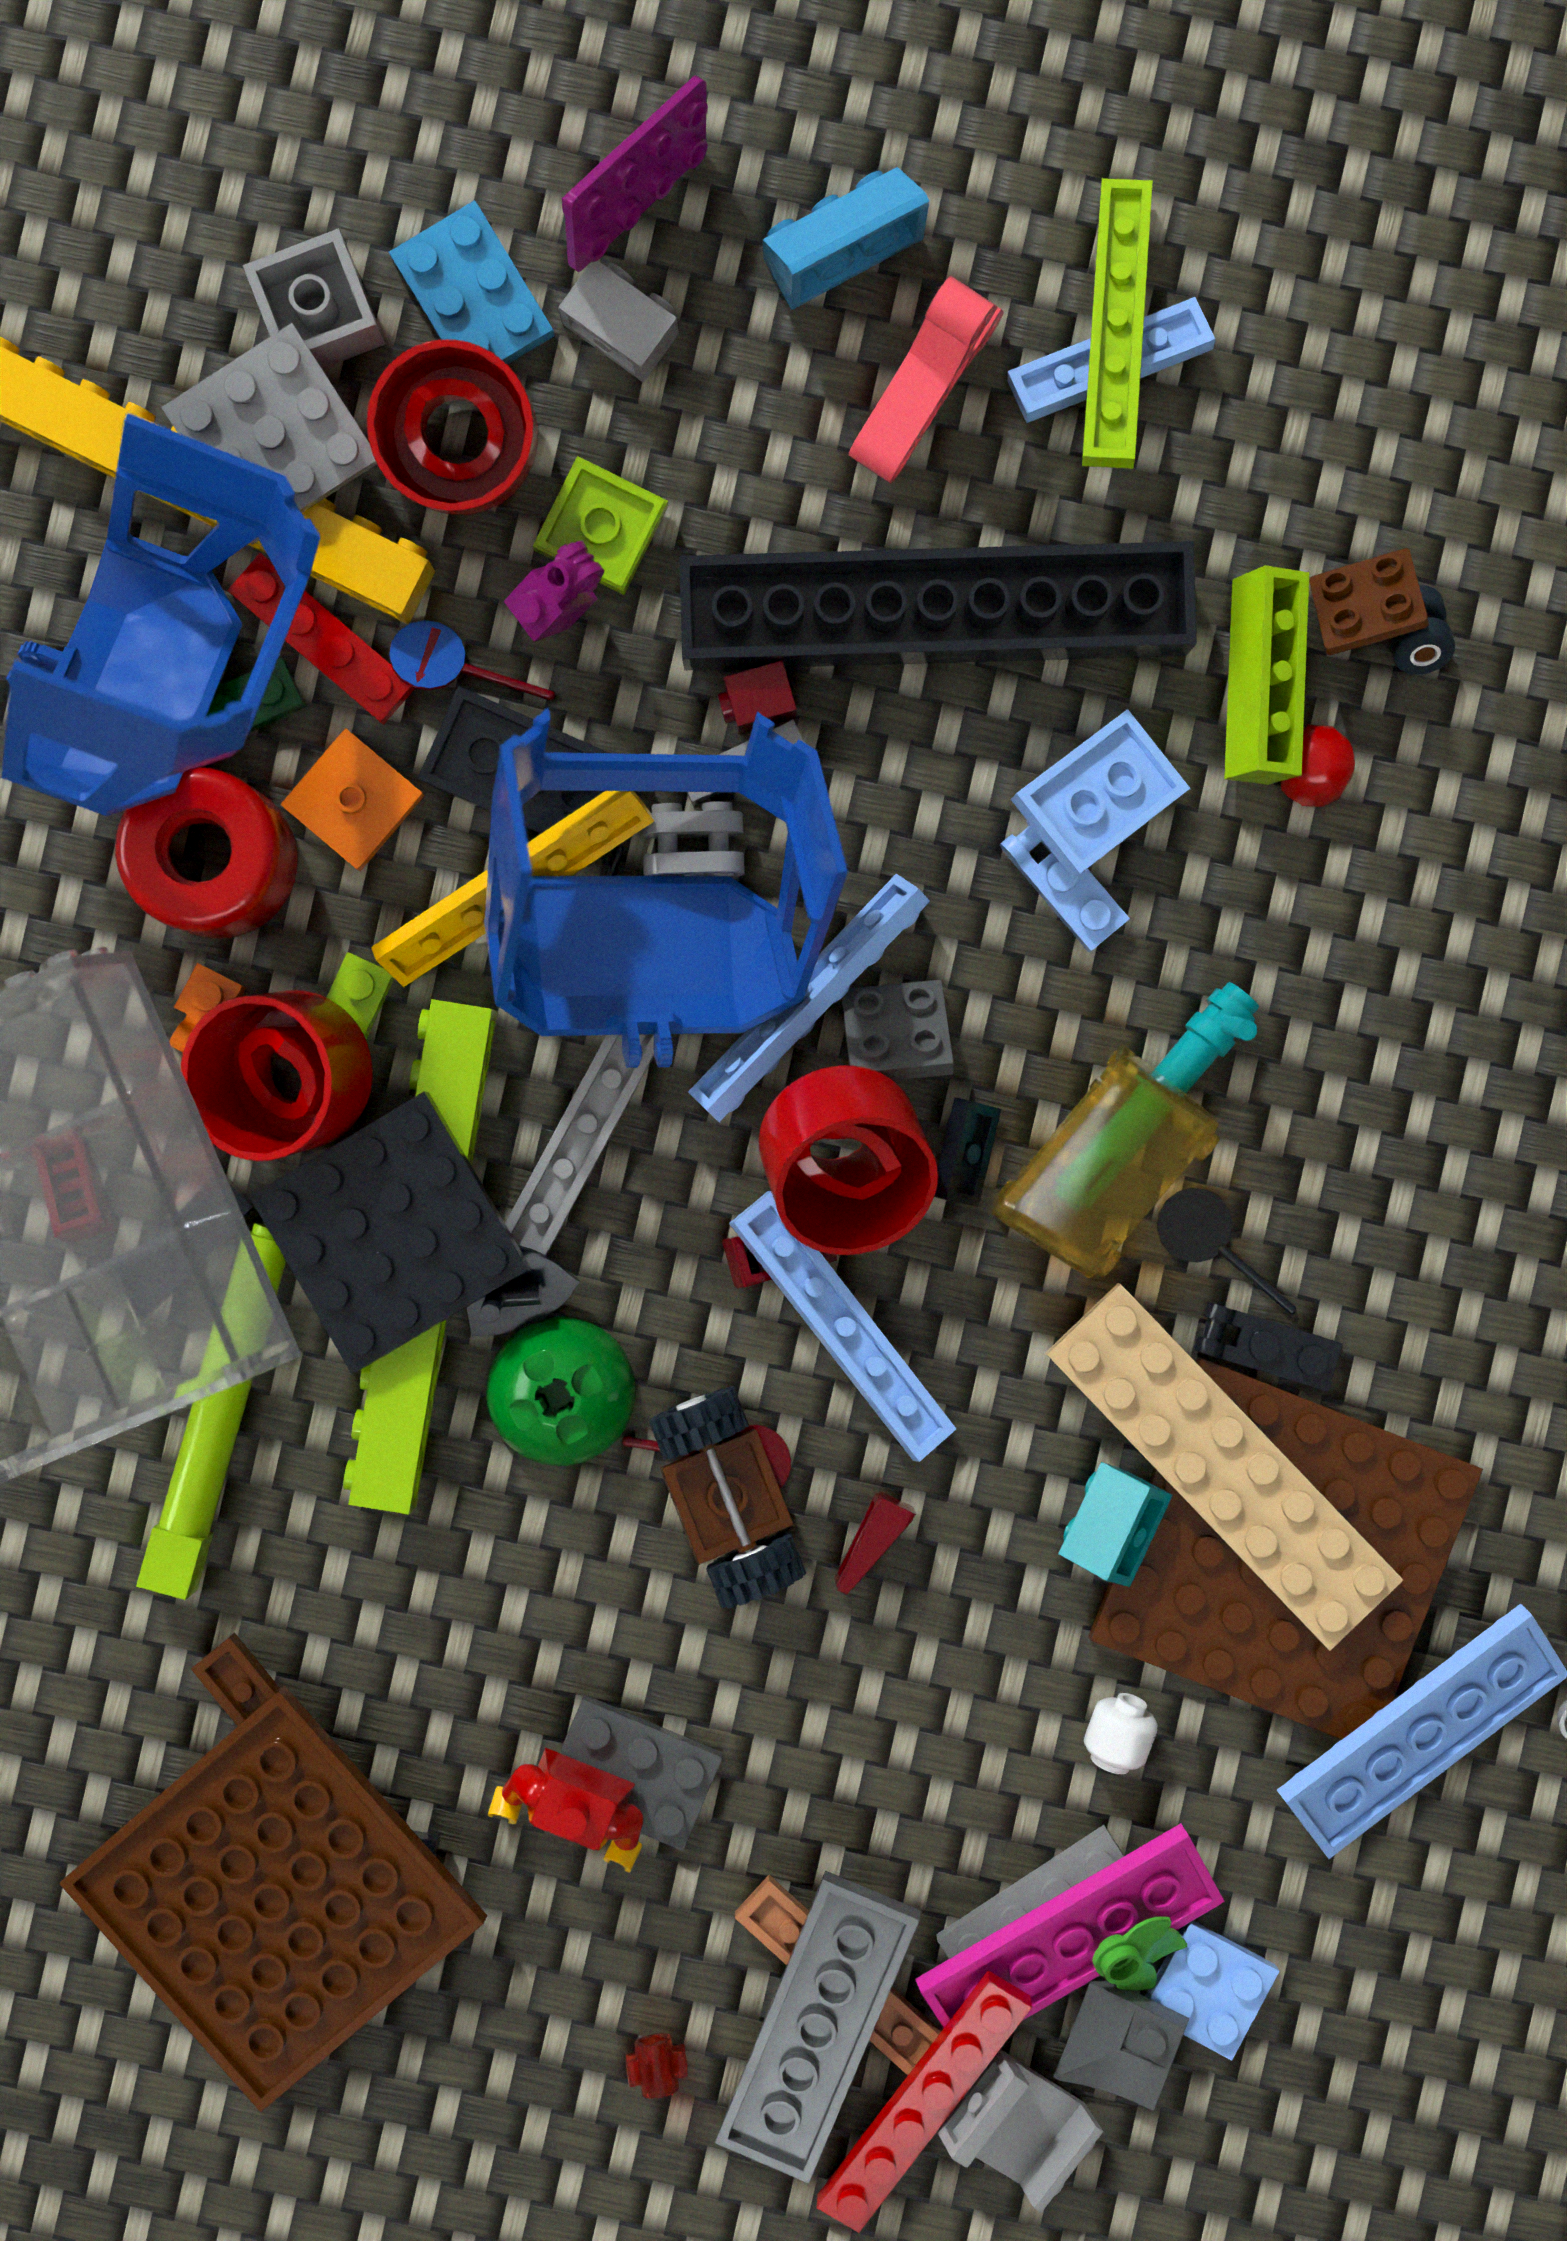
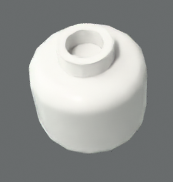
[1084,1693,1158,1774]

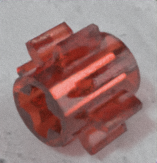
[625,2033,688,2098]

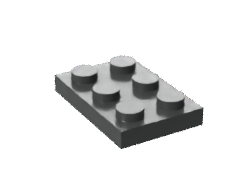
[559,1694,723,1851]

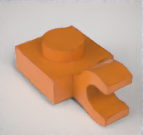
[168,963,246,1052]

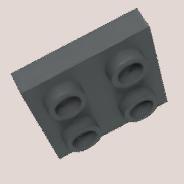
[842,980,954,1080]

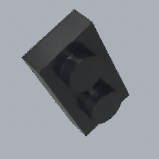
[934,1097,1001,1207]

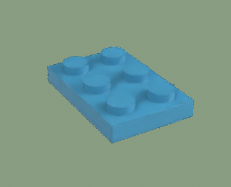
[389,200,555,364]

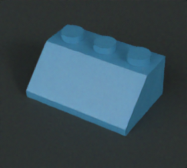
[763,167,930,310]

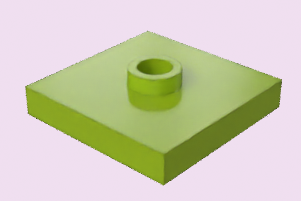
[532,456,669,595]

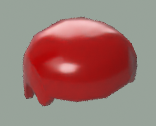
[1281,724,1355,807]

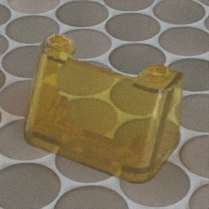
[991,1044,1220,1279]

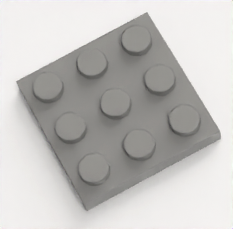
[161,323,377,545]

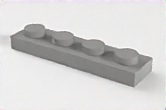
[936,1825,1124,1959]

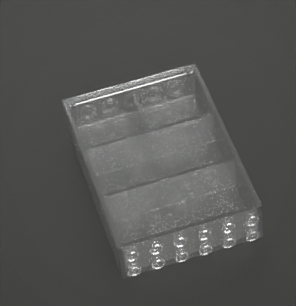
[0,947,302,1483]

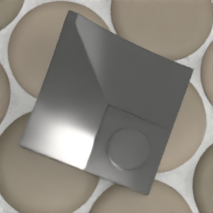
[1053,1975,1190,2111]

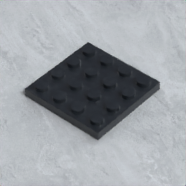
[249,1091,531,1374]

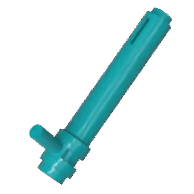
[1056,982,1259,1213]

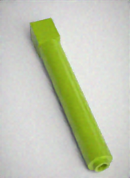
[136,1223,286,1600]

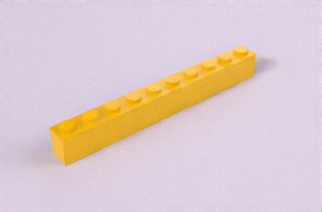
[0,337,435,625]

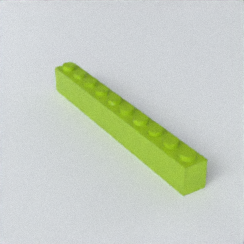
[343,999,498,1515]

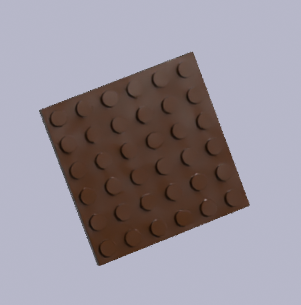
[1088,1357,1483,1740]
[59,1685,488,2112]

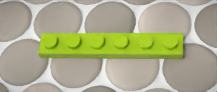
[1082,178,1153,469]

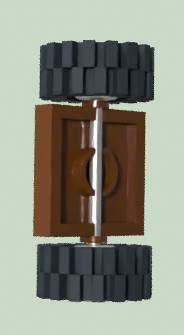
[648,1386,806,1608]

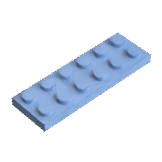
[1277,1604,1567,1859]

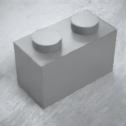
[558,261,679,383]

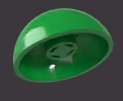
[486,1316,636,1466]

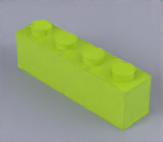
[1224,565,1309,785]

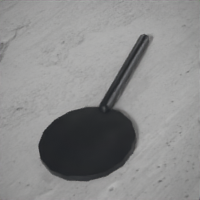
[1157,1188,1296,1314]

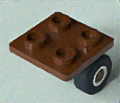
[1309,548,1455,675]

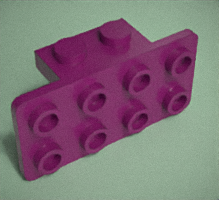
[562,75,708,272]

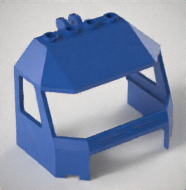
[1,413,321,816]
[484,707,848,1068]

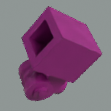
[504,540,605,642]

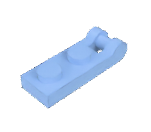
[1000,821,1130,952]

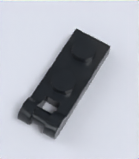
[1193,1301,1343,1392]

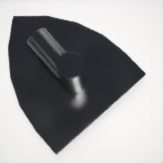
[467,1245,580,1337]

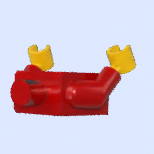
[488,1748,643,1873]

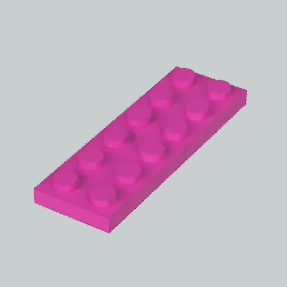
[915,1823,1225,2028]

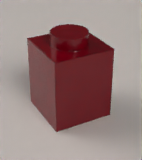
[717,660,797,735]

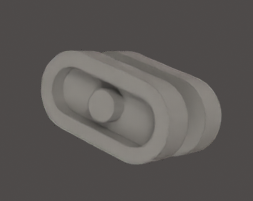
[642,802,745,877]

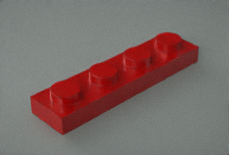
[227,553,415,725]

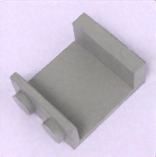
[937,2049,1104,2213]

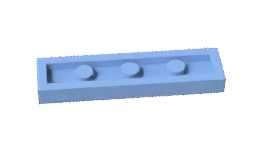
[1007,297,1215,423]

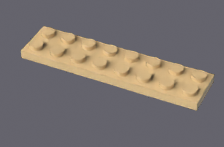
[1045,1283,1403,1651]

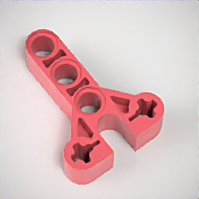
[848,276,1004,484]

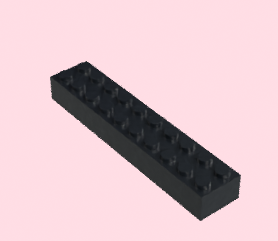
[679,541,1197,670]

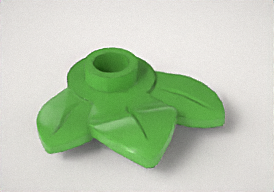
[1092,1917,1187,1990]

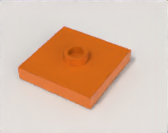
[280,728,425,871]

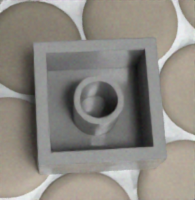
[243,228,386,369]

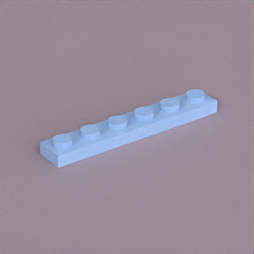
[688,874,930,1122]
[729,1191,956,1462]

